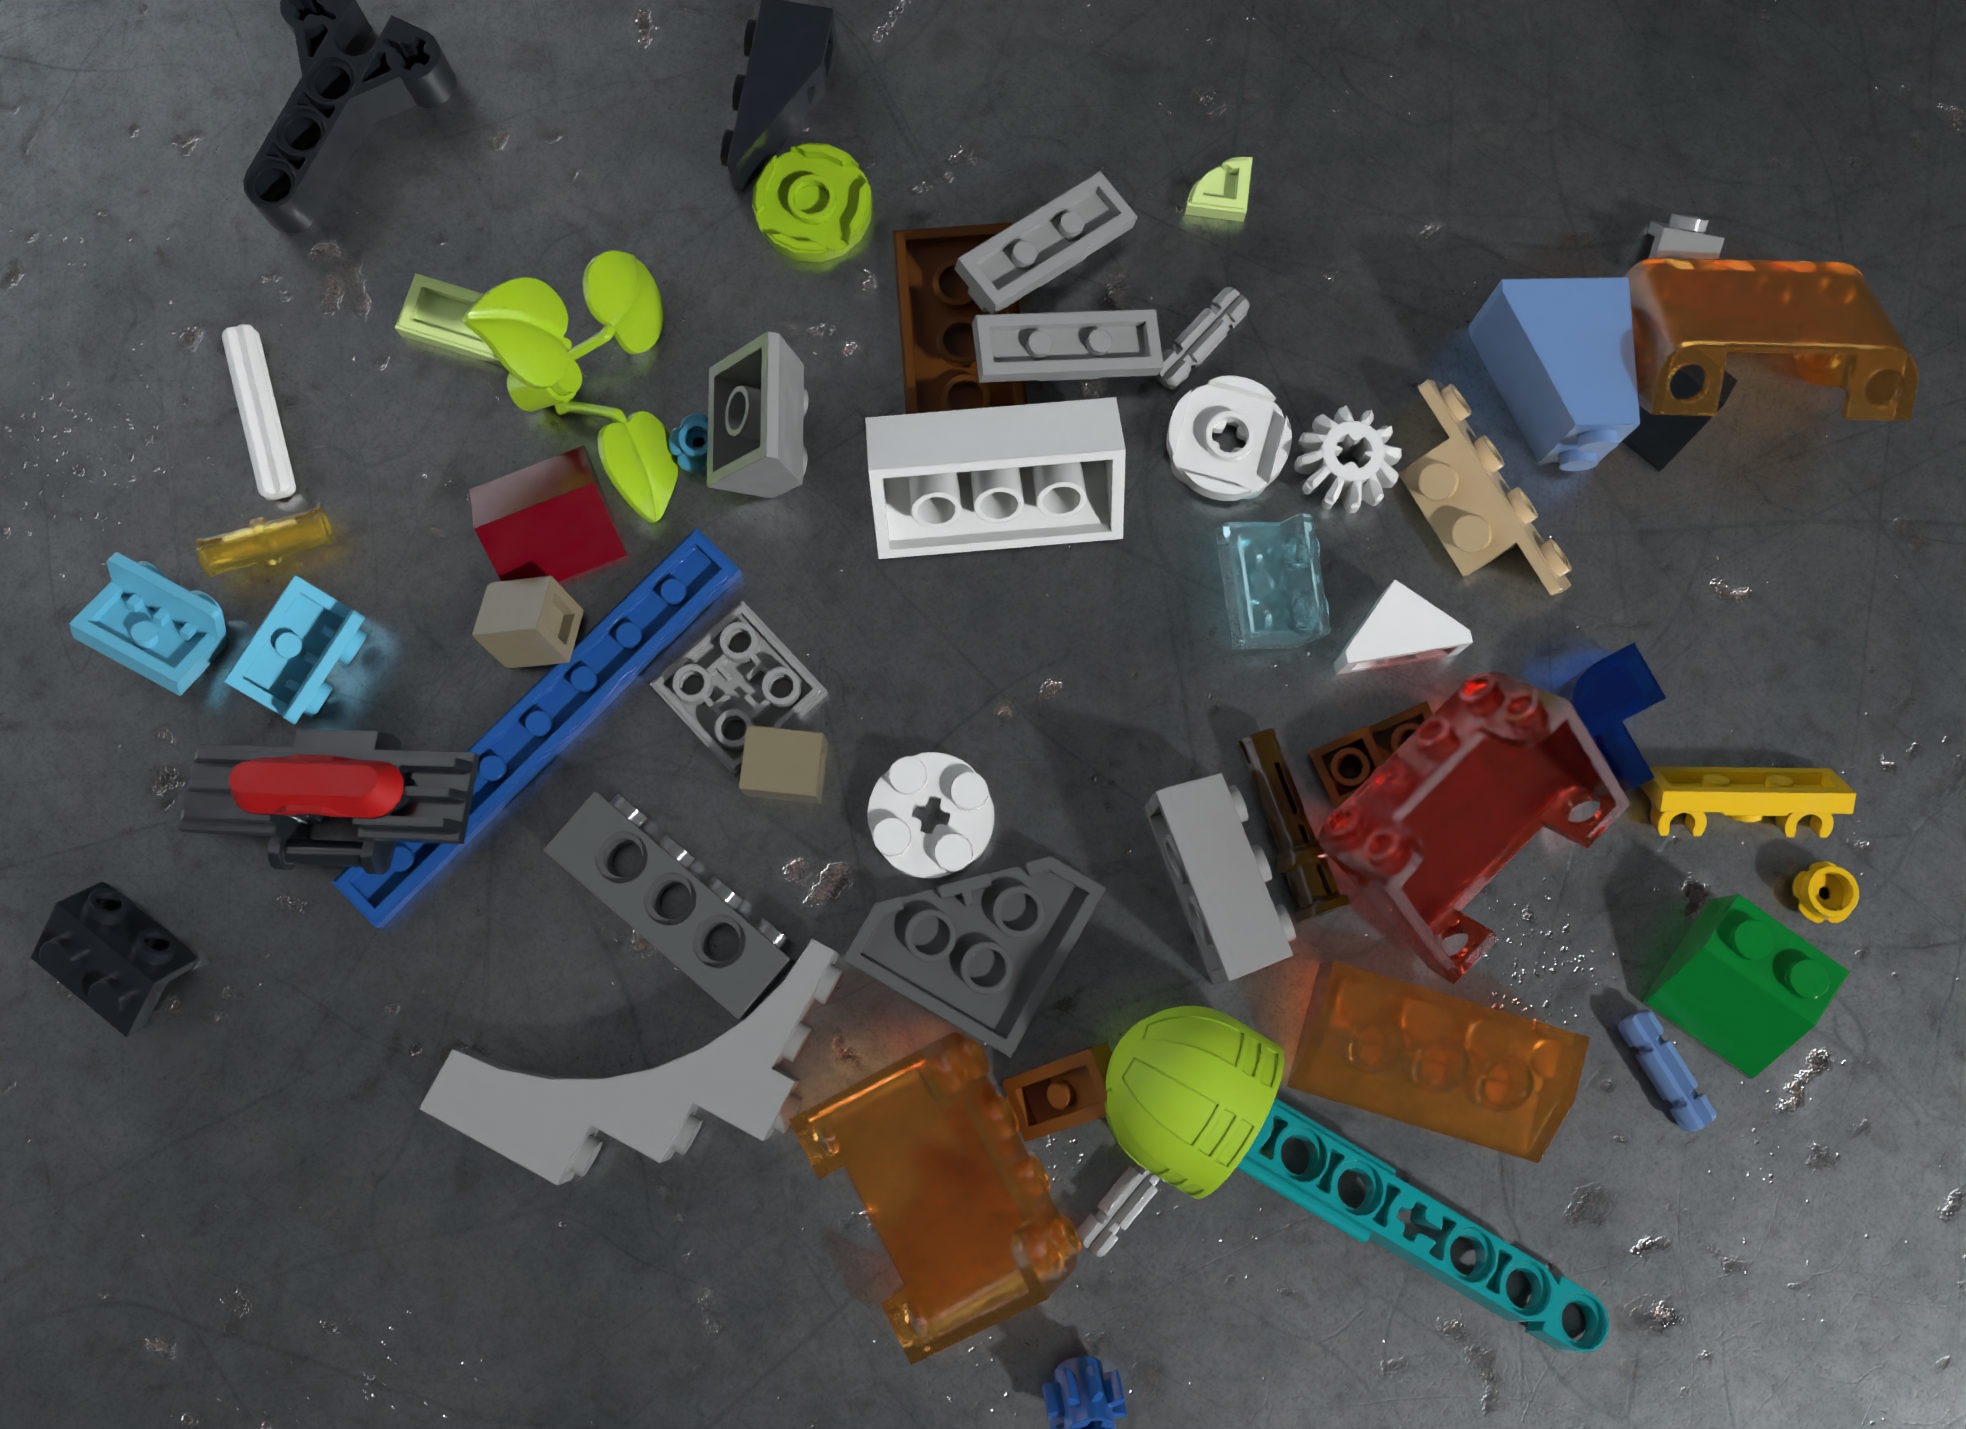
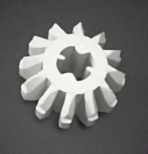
[1294,405,1402,514]

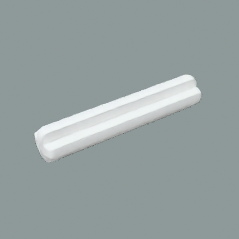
[221,324,296,500]

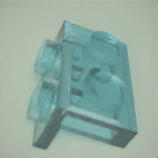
[1215,513,1330,650]

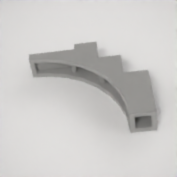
[419,939,843,1185]

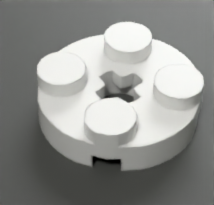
[1166,376,1292,501]
[867,752,994,880]

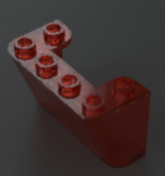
[1318,671,1631,985]

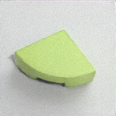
[1184,157,1253,222]

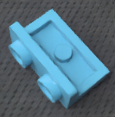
[69,552,229,696]
[224,575,368,724]

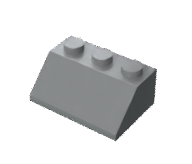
[1144,773,1296,985]

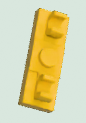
[1640,766,1857,838]

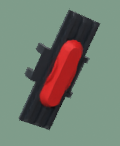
[178,729,479,875]

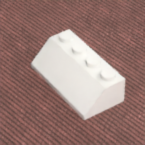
[865,397,1126,559]

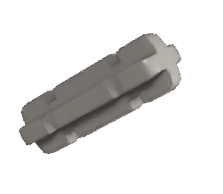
[1154,287,1250,390]
[1076,1164,1165,1257]

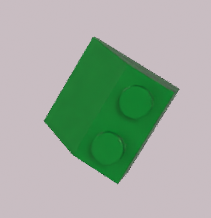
[1641,894,1850,1079]

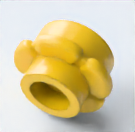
[1792,861,1859,924]

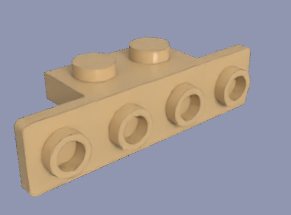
[1398,379,1572,596]

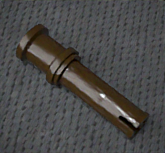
[1236,728,1351,924]

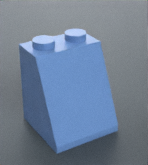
[1469,277,1640,471]

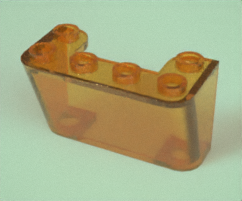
[1624,258,1919,421]
[789,1032,1081,1365]

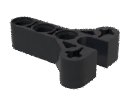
[243,0,456,234]

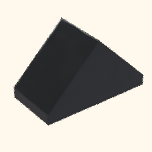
[1622,343,1738,472]

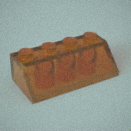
[1287,960,1590,1163]

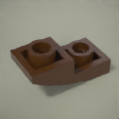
[1309,701,1453,809]

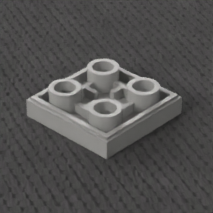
[650,601,828,777]

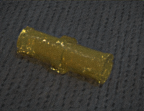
[195,505,334,578]

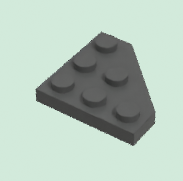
[843,856,1106,1058]

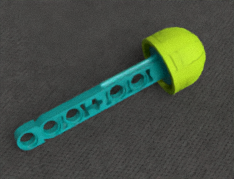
[1105,1006,1610,1353]

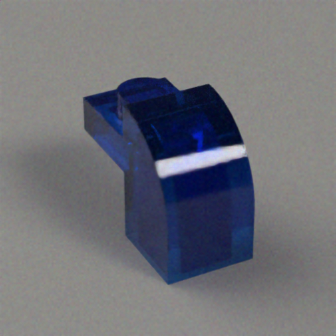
[1550,643,1666,797]

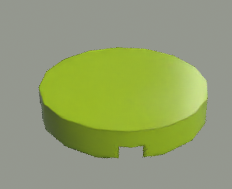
[752,142,872,263]

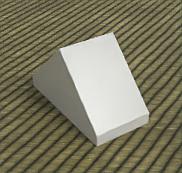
[1334,579,1473,675]

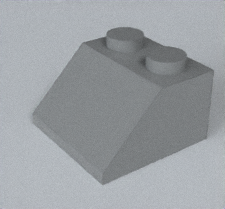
[707,331,808,499]

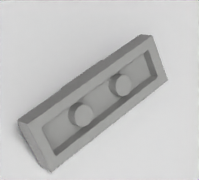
[955,171,1138,315]
[972,309,1164,383]

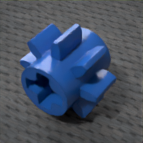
[1042,1356,1127,1429]

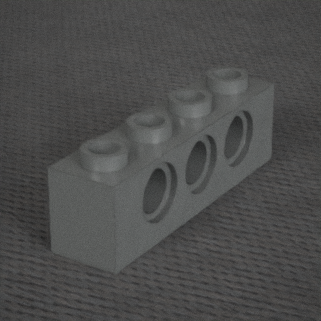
[543,791,796,1020]

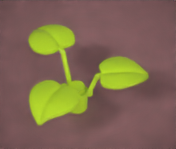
[461,250,678,523]

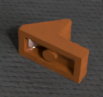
[1002,1042,1112,1142]

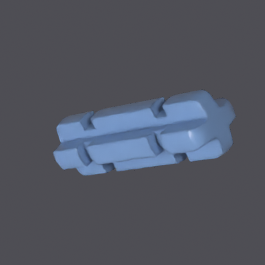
[1618,1009,1716,1132]

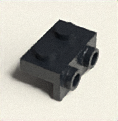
[30,882,196,1037]

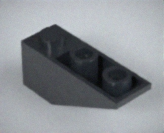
[720,0,837,192]

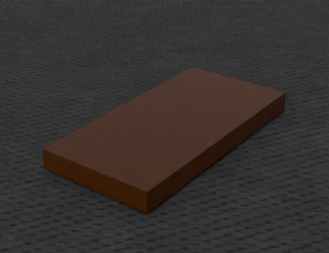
[893,222,1028,414]

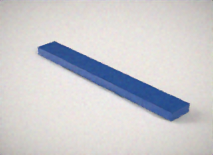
[331,528,742,928]

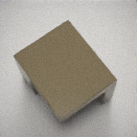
[472,576,584,668]
[739,726,828,804]

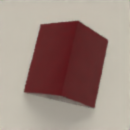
[469,445,629,585]

